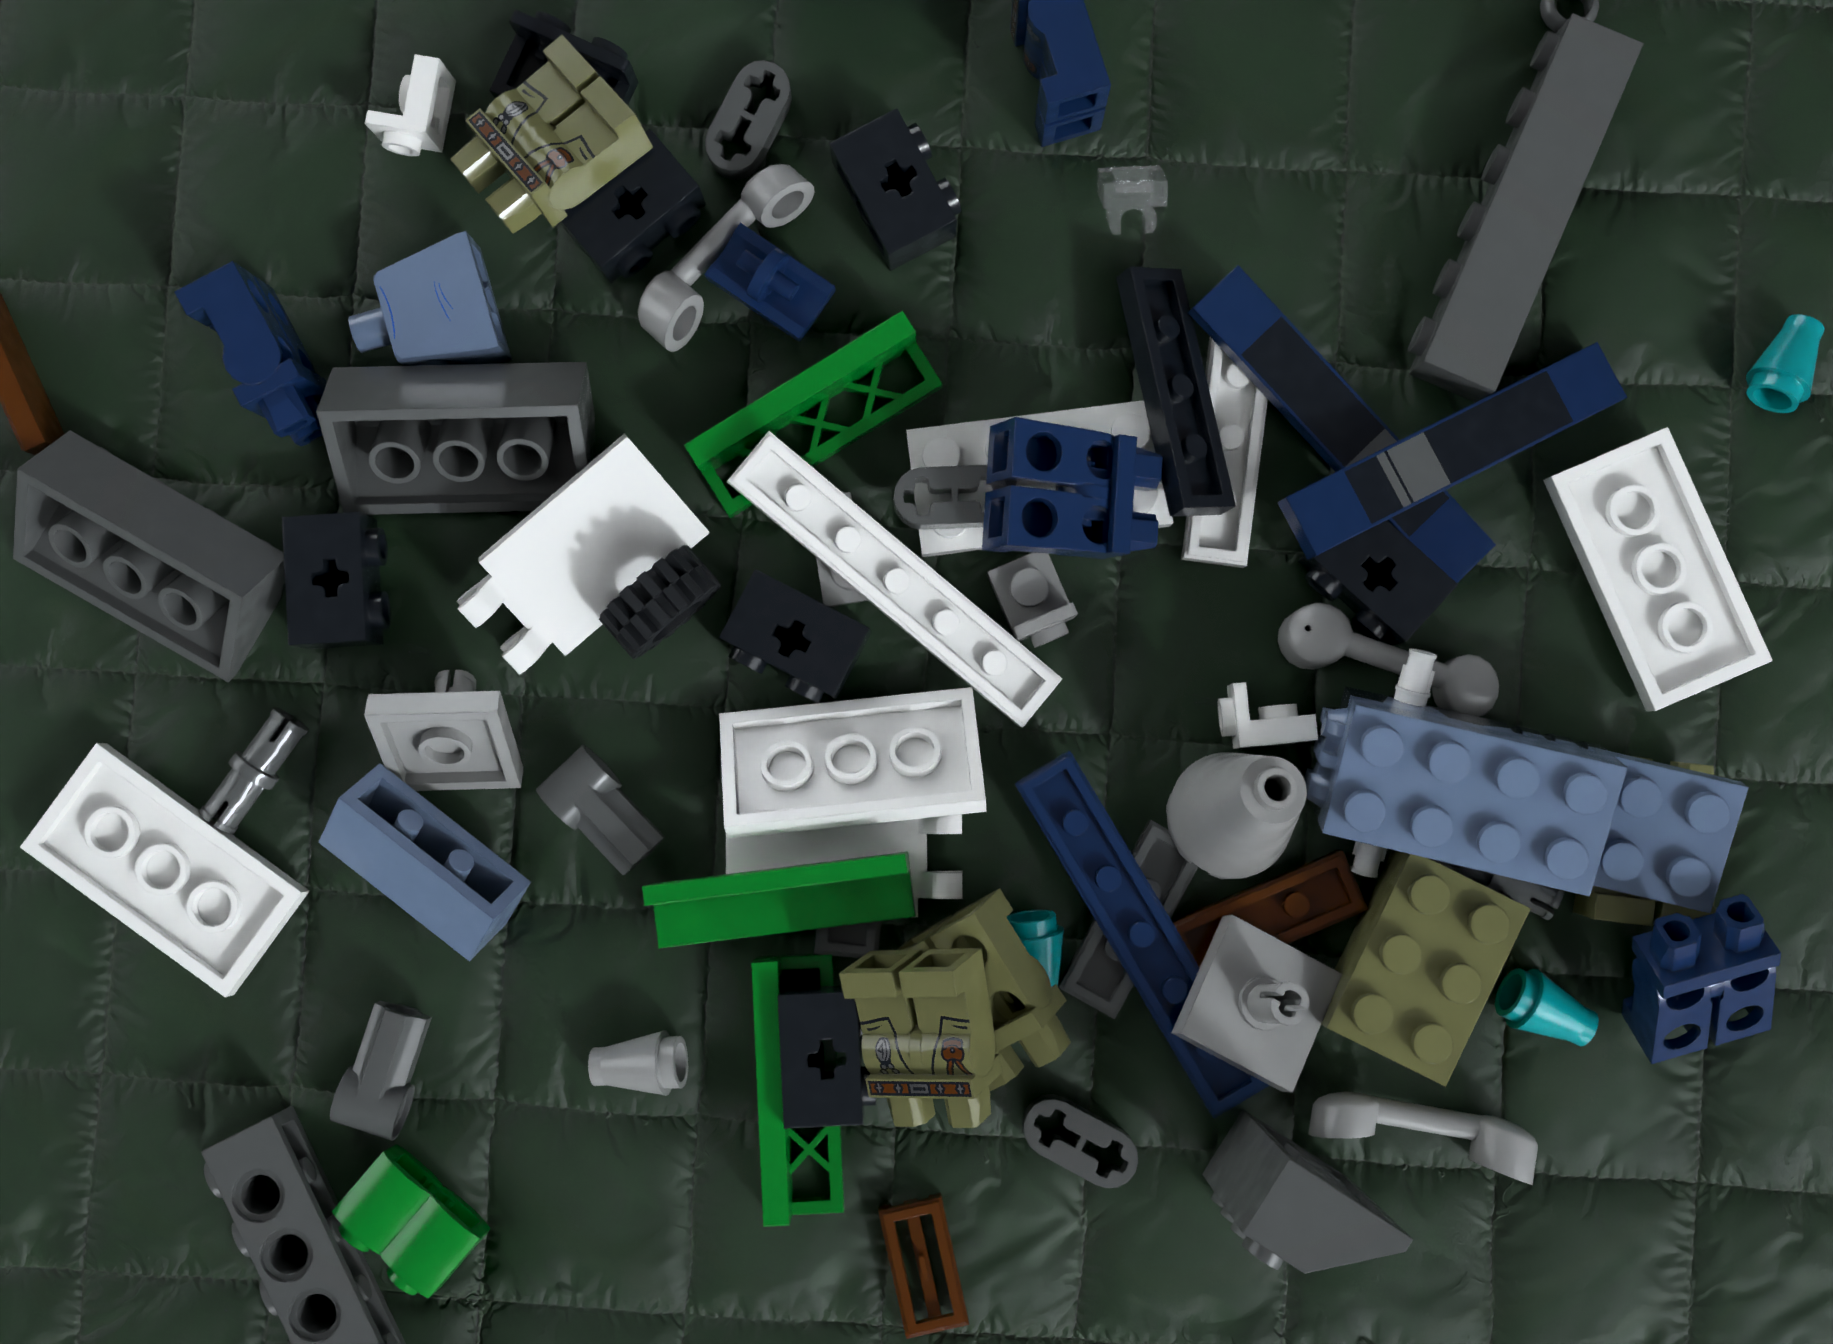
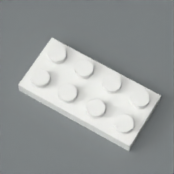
[906,400,1173,557]
[1543,427,1773,712]
[719,687,987,839]
[20,743,309,998]

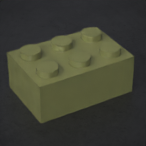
[1321,850,1531,1087]

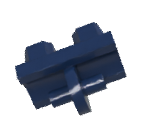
[704,222,836,342]

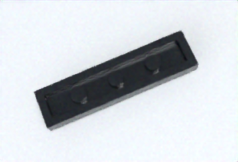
[1116,267,1236,516]

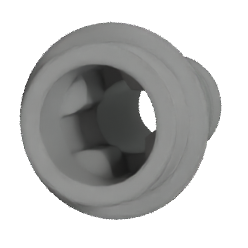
[588,1030,688,1096]

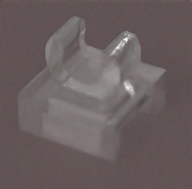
[1097,165,1168,235]

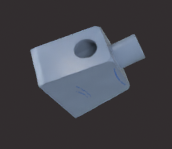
[348,231,512,366]

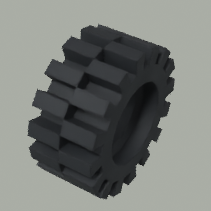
[599,545,721,659]

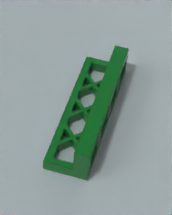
[684,310,943,518]
[642,851,916,949]
[751,954,845,1227]

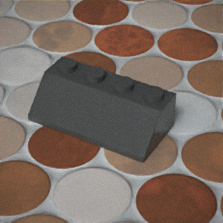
[316,362,596,515]
[13,430,285,682]
[1202,1110,1413,1274]

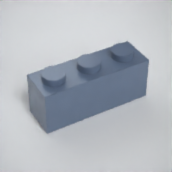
[318,763,531,962]

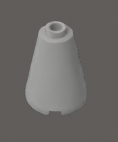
[1166,752,1307,879]

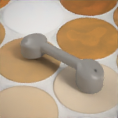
[637,164,815,352]
[1278,603,1499,717]
[1308,1091,1538,1185]

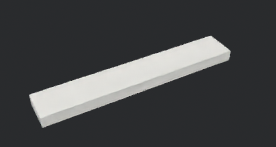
[727,431,1062,728]

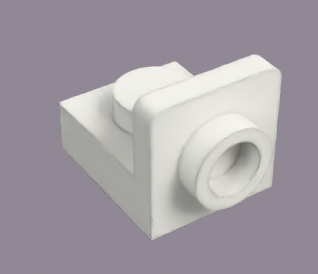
[365,54,456,156]
[1218,682,1318,749]

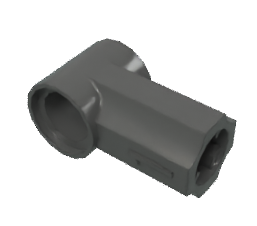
[536,744,666,876]
[330,1001,432,1141]

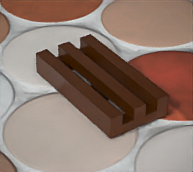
[878,1193,969,1339]

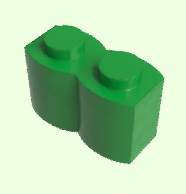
[331,1144,491,1298]

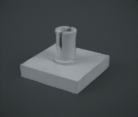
[364,670,524,791]
[1171,915,1342,1093]

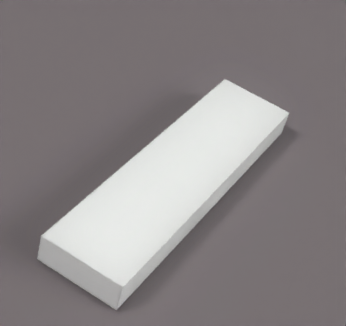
[1181,337,1268,568]

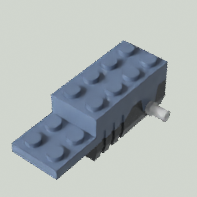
[1304,648,1749,913]

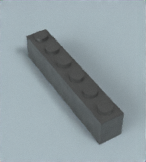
[1408,13,1644,403]

